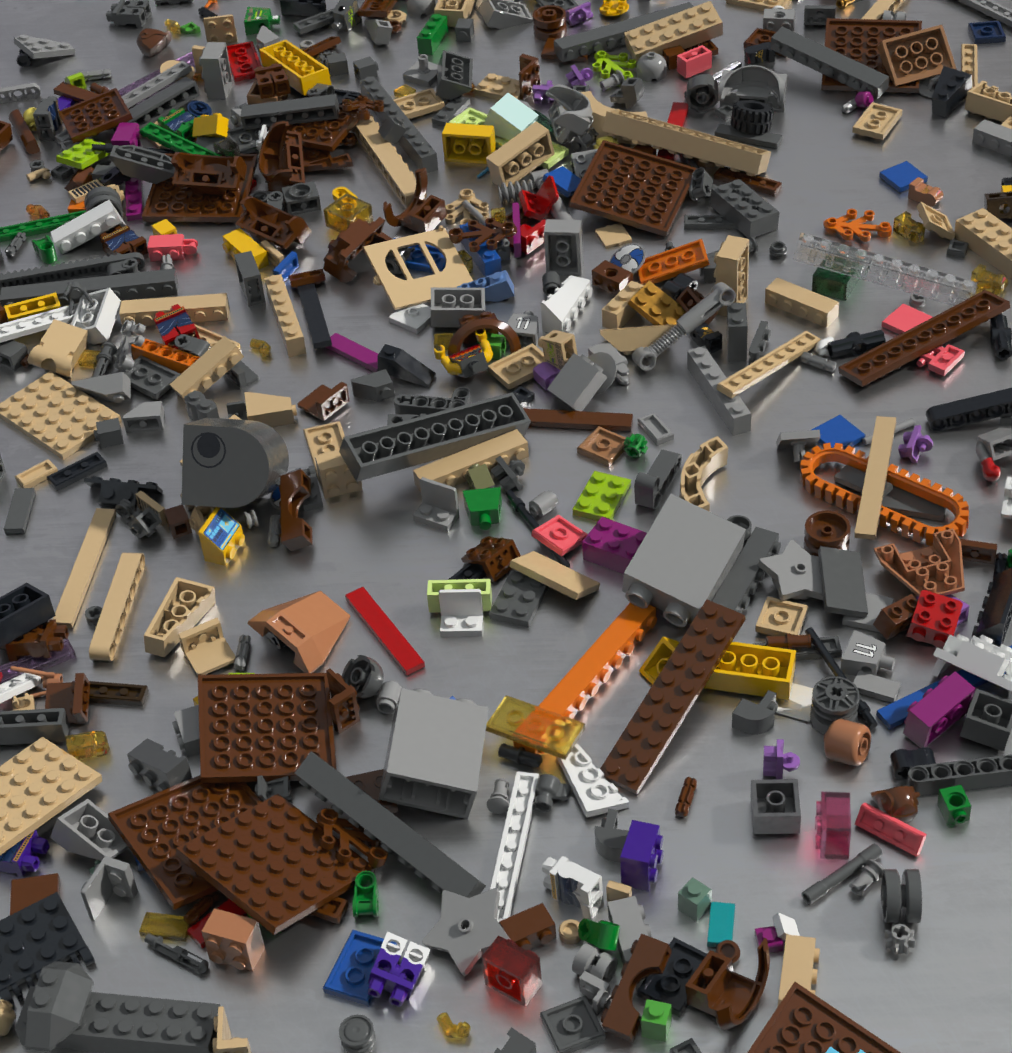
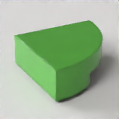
[180,22,201,34]

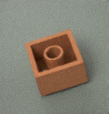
[201,908,265,972]

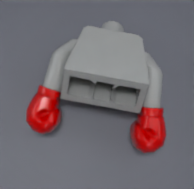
[976,428,1012,483]

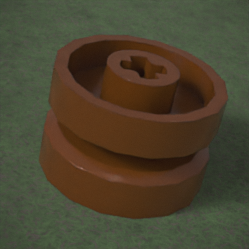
[533,5,567,41]
[804,510,851,557]

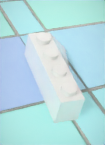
[50,200,126,255]
[541,275,592,333]

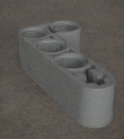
[394,387,471,416]
[634,450,682,509]

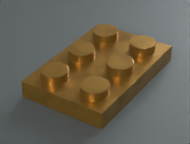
[627,280,686,325]

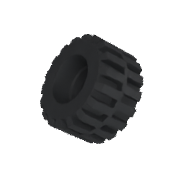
[730,100,774,134]

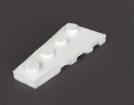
[554,741,630,818]

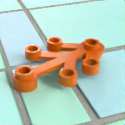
[823,209,892,242]

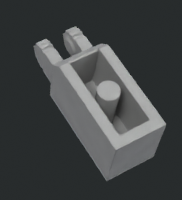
[588,341,629,385]

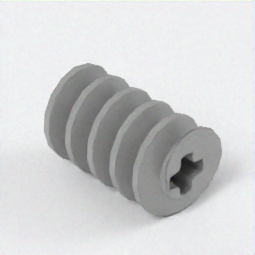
[498,179,533,204]

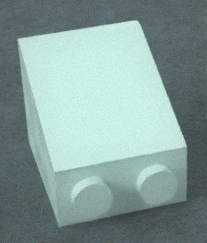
[484,93,539,140]

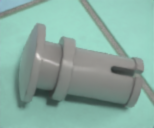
[600,70,625,91]
[487,778,509,814]
[849,859,884,896]

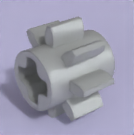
[885,924,915,954]

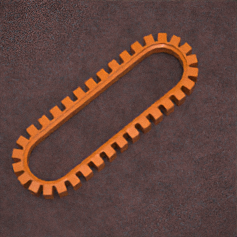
[800,443,969,546]

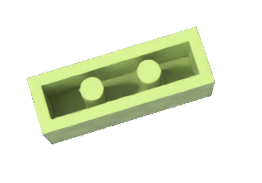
[427,579,492,613]

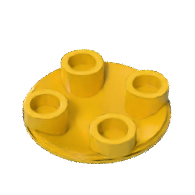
[599,0,629,16]

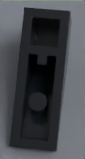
[378,344,436,388]

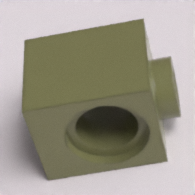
[465,464,495,490]

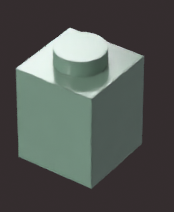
[678,877,712,922]

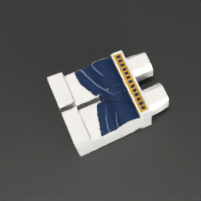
[541,856,604,920]

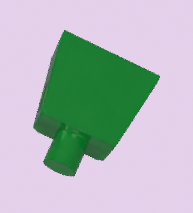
[463,487,502,530]

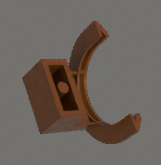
[383,168,447,233]
[448,312,521,356]
[685,938,770,1031]

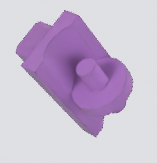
[565,2,593,26]
[565,64,593,87]
[532,80,555,105]
[898,425,933,463]
[763,739,800,779]

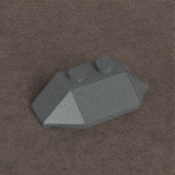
[109,145,175,184]
[25,961,94,1052]

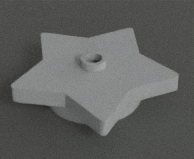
[758,539,823,601]
[422,888,512,976]

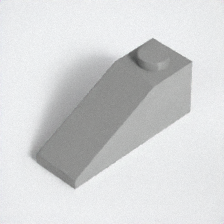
[72,372,131,403]

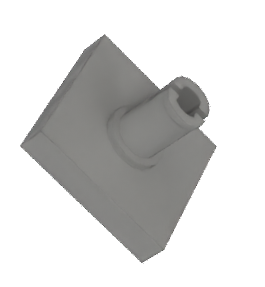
[403,54,438,87]
[776,430,820,464]

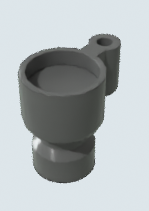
[534,774,571,812]

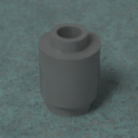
[542,271,561,296]

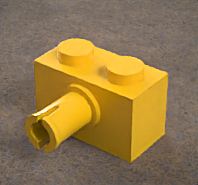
[192,113,230,138]

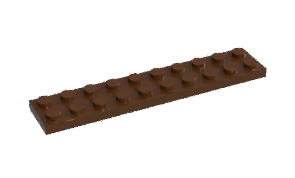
[838,290,1010,387]
[600,599,746,795]

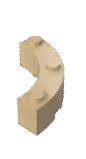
[679,436,728,511]

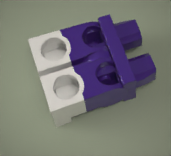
[367,932,431,1007]

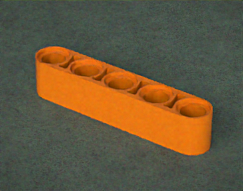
[131,338,200,374]

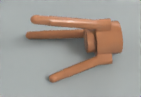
[10,666,63,698]

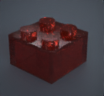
[482,935,542,1007]

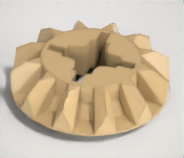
[383,10,407,25]

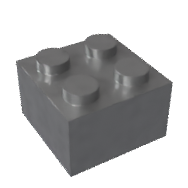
[750,779,801,834]

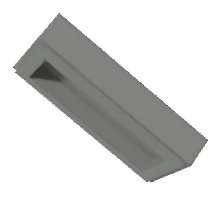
[638,413,674,446]
[853,671,901,703]

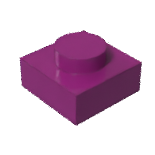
[755,926,784,953]

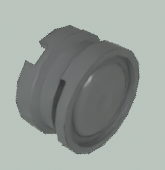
[339,1014,376,1053]

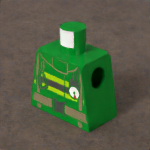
[244,7,280,35]

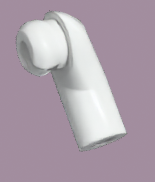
[815,336,834,357]

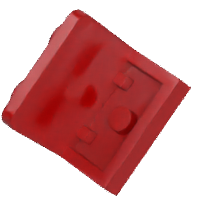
[518,175,559,221]
[507,219,546,255]
[907,590,963,648]

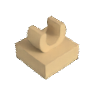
[11,693,36,711]

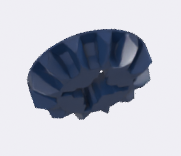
[186,101,212,117]

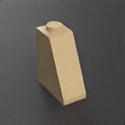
[244,392,297,427]

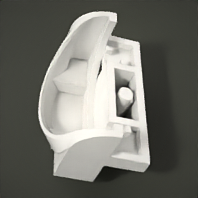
[931,634,1012,701]

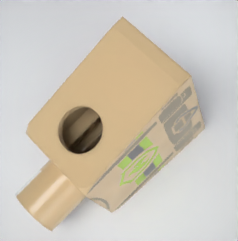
[538,330,578,370]

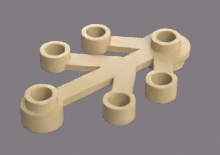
[445,189,489,225]

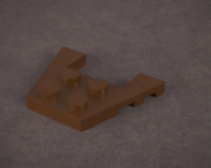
[302,146,353,172]

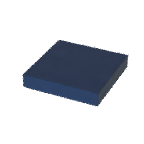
[968,21,1006,44]

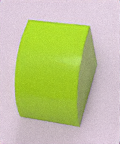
[65,72,86,89]

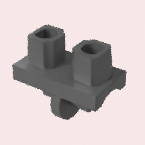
[572,127,599,152]
[490,456,525,492]

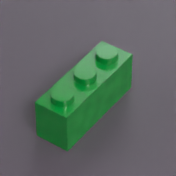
[417,14,448,55]

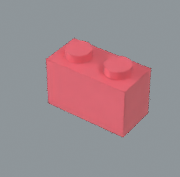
[677,45,712,78]

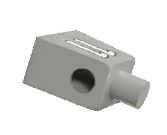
[502,311,539,347]
[840,630,895,676]

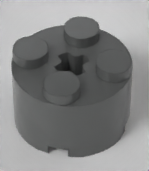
[686,74,719,113]

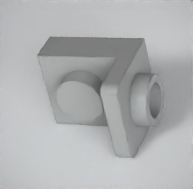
[579,971,611,1015]

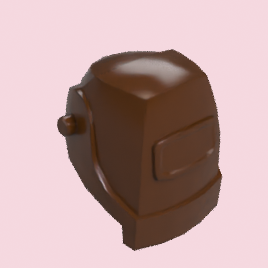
[136,28,171,57]
[871,786,920,823]

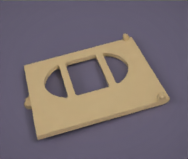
[363,225,473,310]

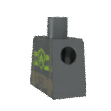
[331,0,362,32]

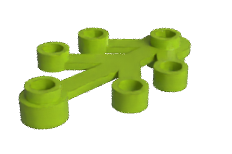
[592,51,636,80]

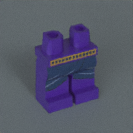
[0,830,50,876]

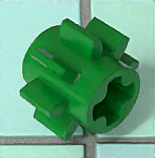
[623,433,648,458]

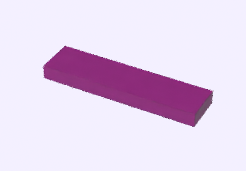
[512,203,521,258]
[326,333,378,372]

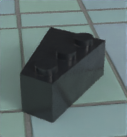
[280,0,326,16]
[932,66,972,117]

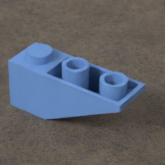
[457,270,514,302]

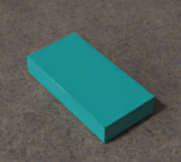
[707,902,735,948]

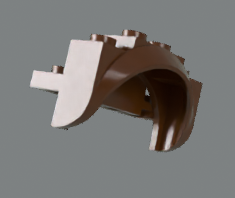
[258,121,305,192]
[171,152,247,195]
[235,196,311,252]
[323,217,393,283]

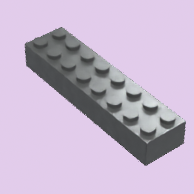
[15,986,221,1053]

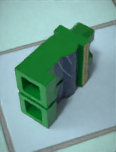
[157,108,201,141]

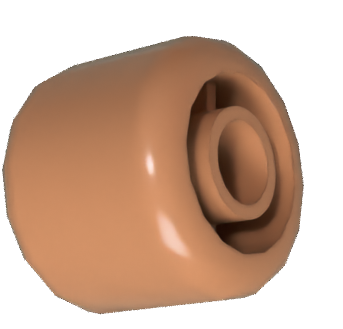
[824,719,871,767]

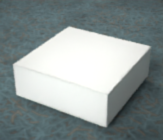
[772,912,800,940]

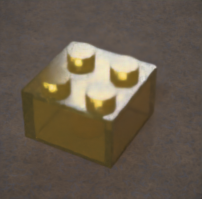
[323,193,373,233]

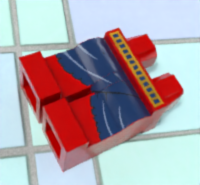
[154,304,200,349]

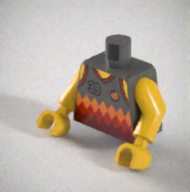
[434,328,493,378]

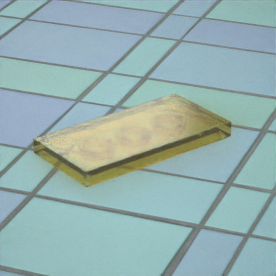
[486,695,585,760]

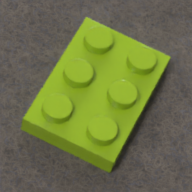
[56,139,110,170]
[572,471,631,521]

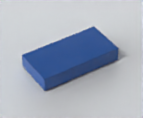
[273,251,299,282]

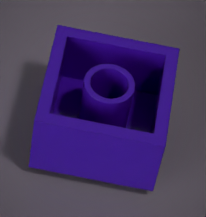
[620,820,664,891]

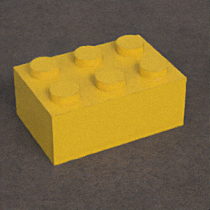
[442,123,496,164]

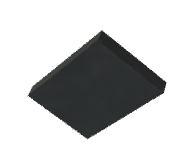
[636,937,707,1018]

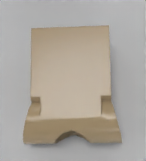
[27,319,88,378]

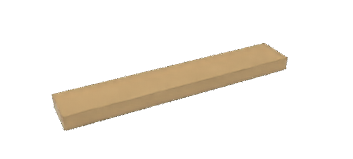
[961,44,978,101]

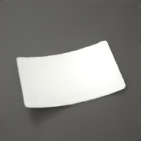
[776,683,813,722]

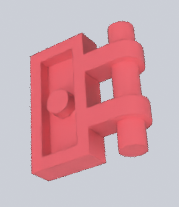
[916,344,965,376]

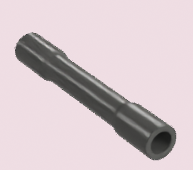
[801,843,882,904]

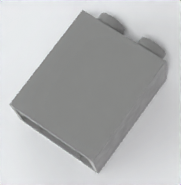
[622,493,746,627]
[378,688,489,819]

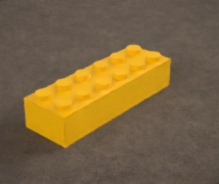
[259,40,331,96]

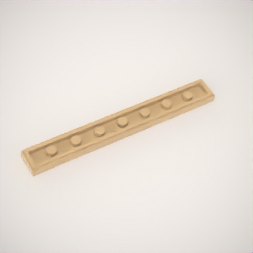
[716,331,821,398]
[854,416,896,540]
[53,508,116,628]

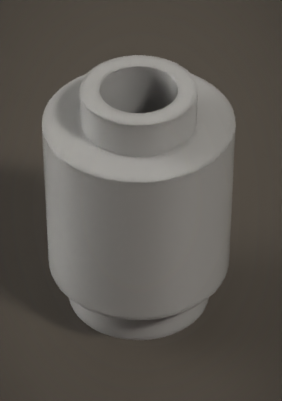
[529,491,558,518]
[376,681,402,714]

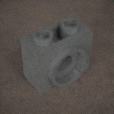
[282,181,321,215]

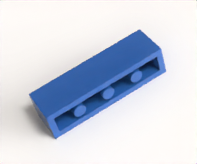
[459,222,502,277]

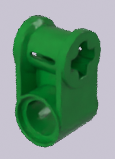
[32,235,57,264]
[352,871,379,918]
[578,919,620,951]

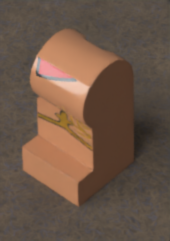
[908,177,944,207]

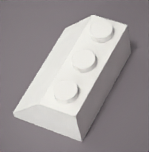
[71,288,121,345]

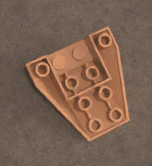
[874,528,965,597]
[248,591,351,673]

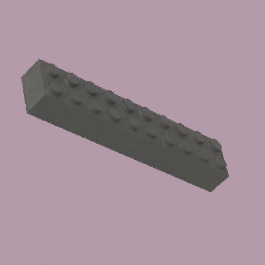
[339,392,531,482]

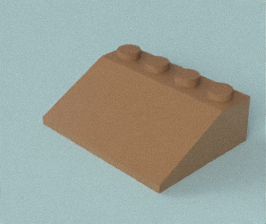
[877,25,957,87]

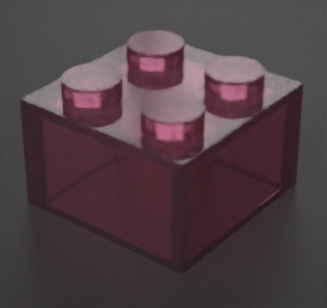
[815,792,851,859]

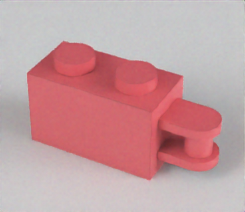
[147,234,198,262]

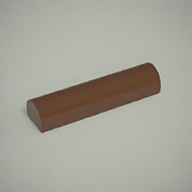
[9,109,40,154]

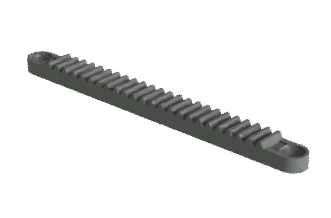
[0,252,145,293]

